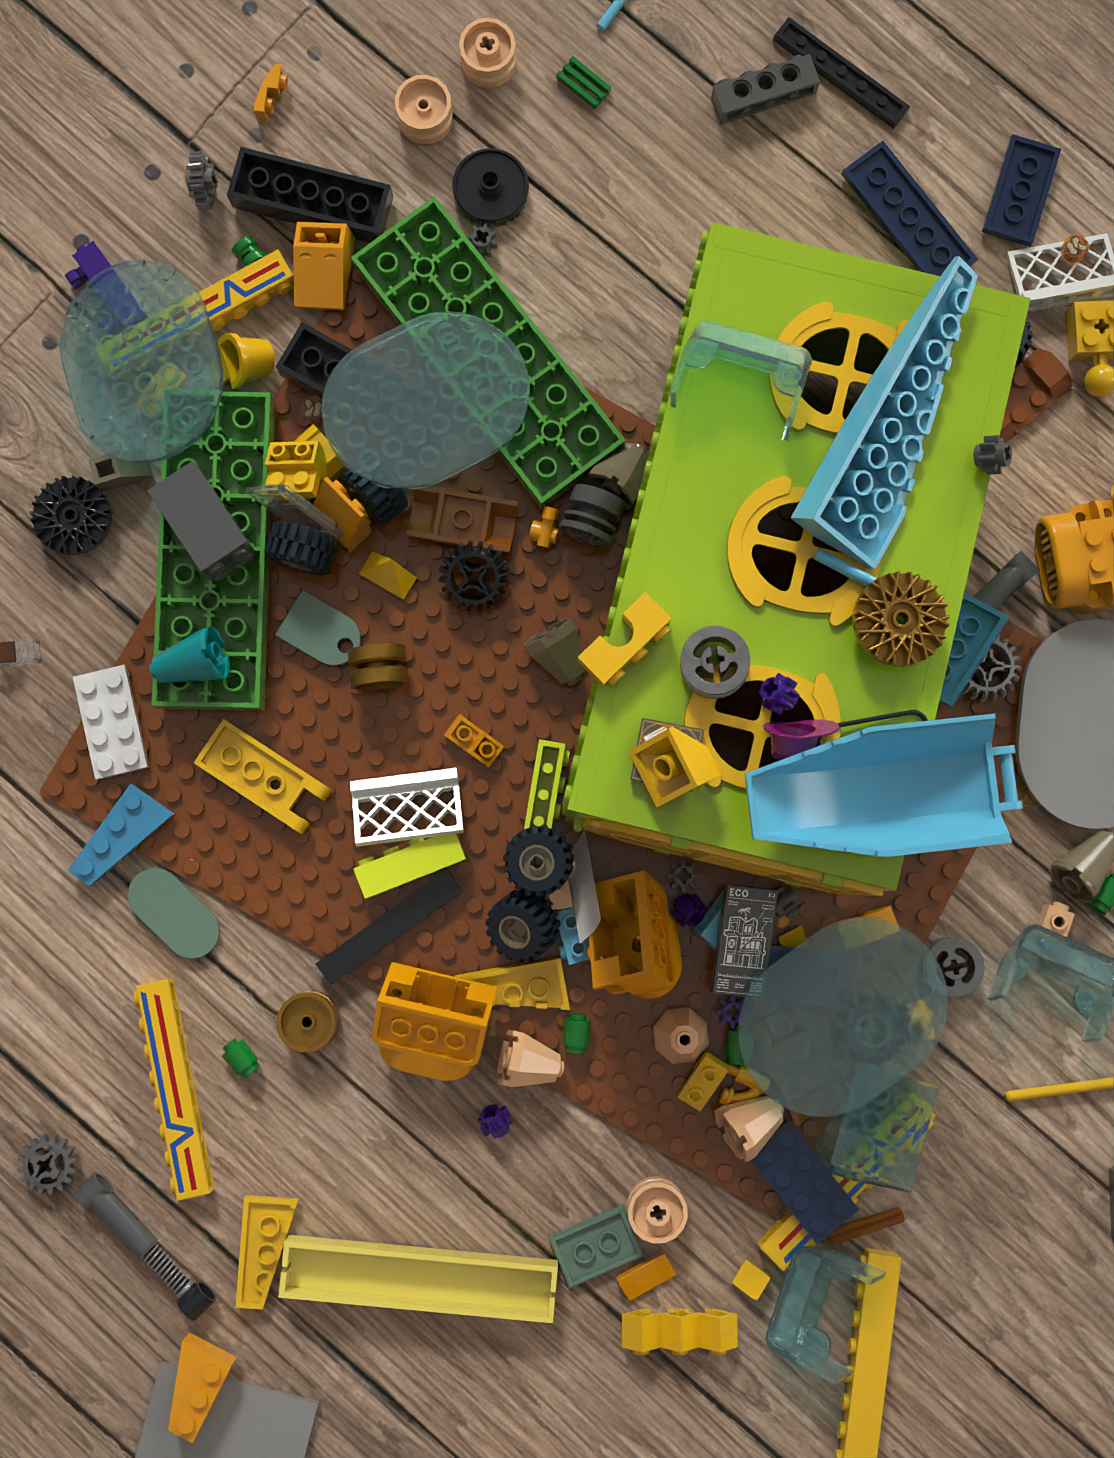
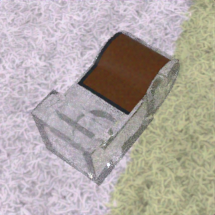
[0,637,41,667]

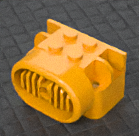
[1034,498,1114,614]
[587,870,682,999]
[372,962,497,1081]

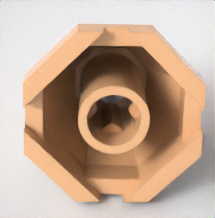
[653,1007,709,1064]
[497,1030,564,1087]
[714,1096,784,1162]

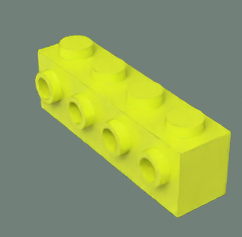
[524,739,570,829]
[353,826,467,899]

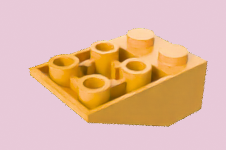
[293,222,356,310]
[311,477,372,553]

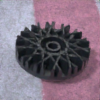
[452,148,529,228]
[30,476,112,555]

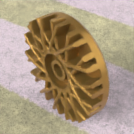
[853,571,950,667]

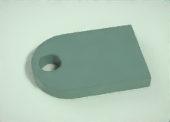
[275,590,361,666]

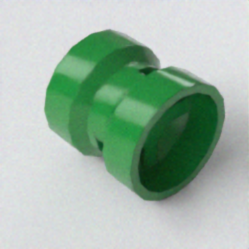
[231,236,266,268]

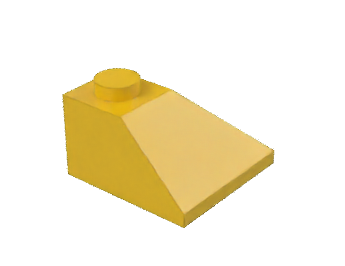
[628,727,721,808]

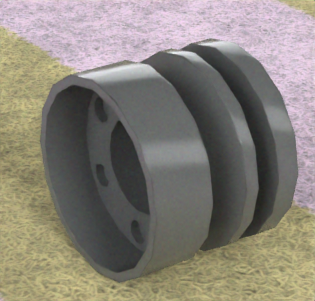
[559,484,626,548]

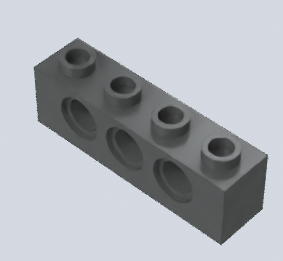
[711,54,820,125]

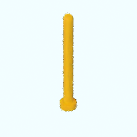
[1005,1074,1114,1102]

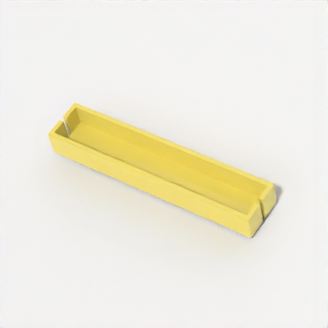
[278,1235,558,1323]

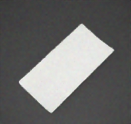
[568,830,601,943]

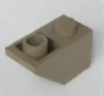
[88,451,153,492]

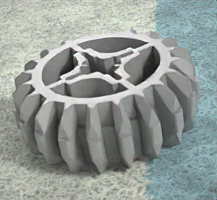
[961,634,1022,702]

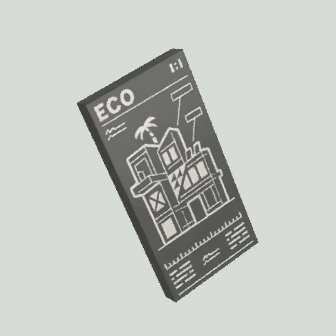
[710,884,778,998]

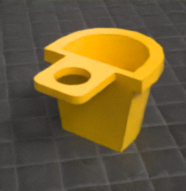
[212,333,275,389]

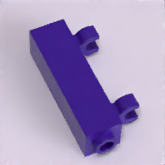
[64,241,150,338]

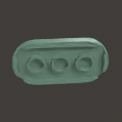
[128,868,220,959]

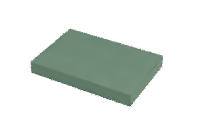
[548,1204,644,1289]

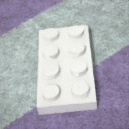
[73,665,150,780]

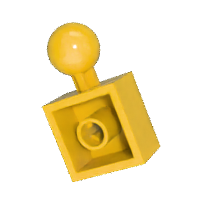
[1065,300,1114,398]

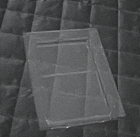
[245,484,345,538]

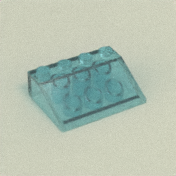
[826,1061,939,1193]

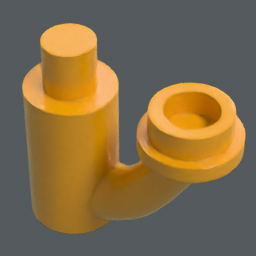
[719,1063,771,1105]

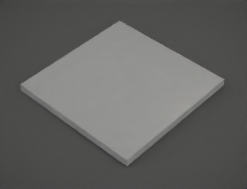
[135,1361,319,1458]

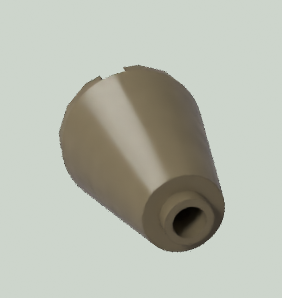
[1049,831,1114,903]

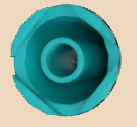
[150,627,230,683]

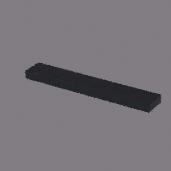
[773,17,910,129]
[315,869,462,986]

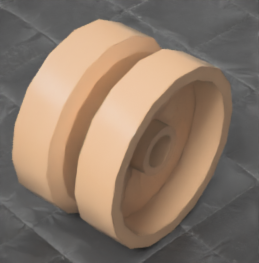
[459,18,516,89]
[395,75,453,145]
[626,1176,688,1244]

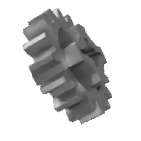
[185,151,218,210]
[17,1134,79,1195]

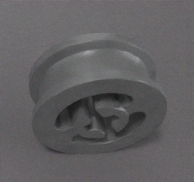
[680,626,750,699]
[921,937,985,997]

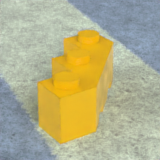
[622,1309,738,1355]

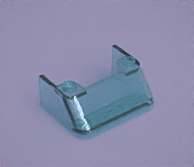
[670,321,812,441]
[987,924,1114,1043]
[766,1246,886,1385]

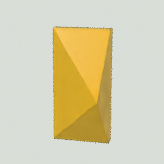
[359,551,417,600]

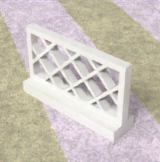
[1006,233,1114,313]
[350,768,464,847]

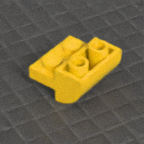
[263,441,327,499]

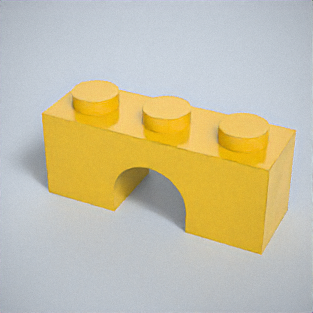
[577,592,672,688]

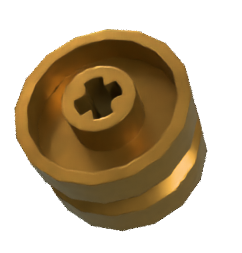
[347,643,409,690]
[276,990,341,1053]

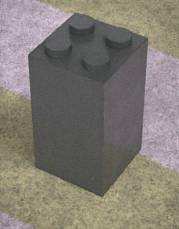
[147,461,256,581]

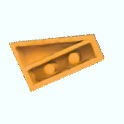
[168,1332,237,1443]

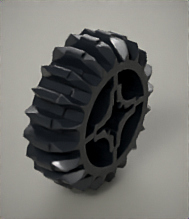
[439,540,510,612]

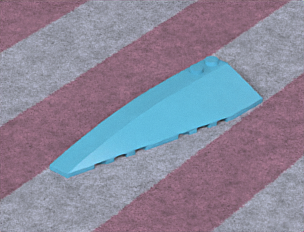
[791,256,978,570]

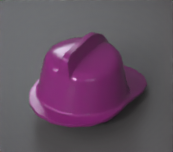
[763,719,839,760]

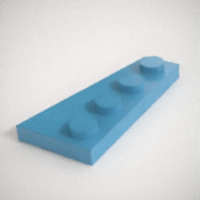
[939,593,1009,708]
[67,783,176,886]

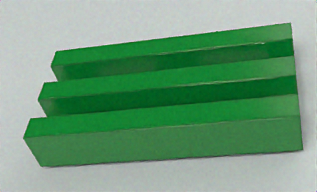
[556,56,611,109]

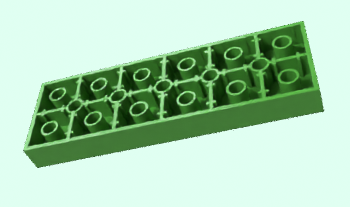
[351,196,626,510]
[152,390,275,711]

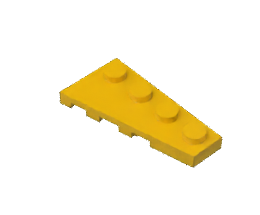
[455,956,570,1010]
[235,1195,299,1310]

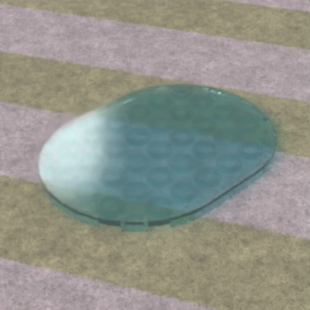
[60,260,223,463]
[322,311,530,489]
[738,917,948,1117]

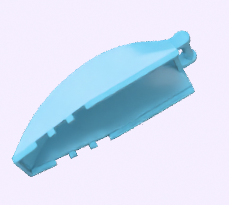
[744,714,1023,857]

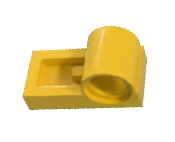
[678,1051,730,1112]

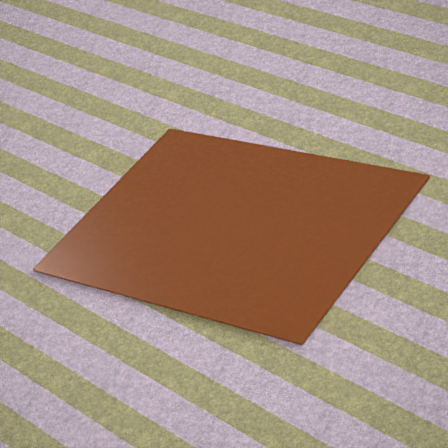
[40,265,1043,1216]

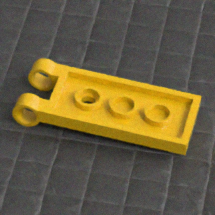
[194,719,332,835]

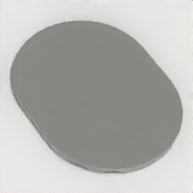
[1015,619,1114,829]

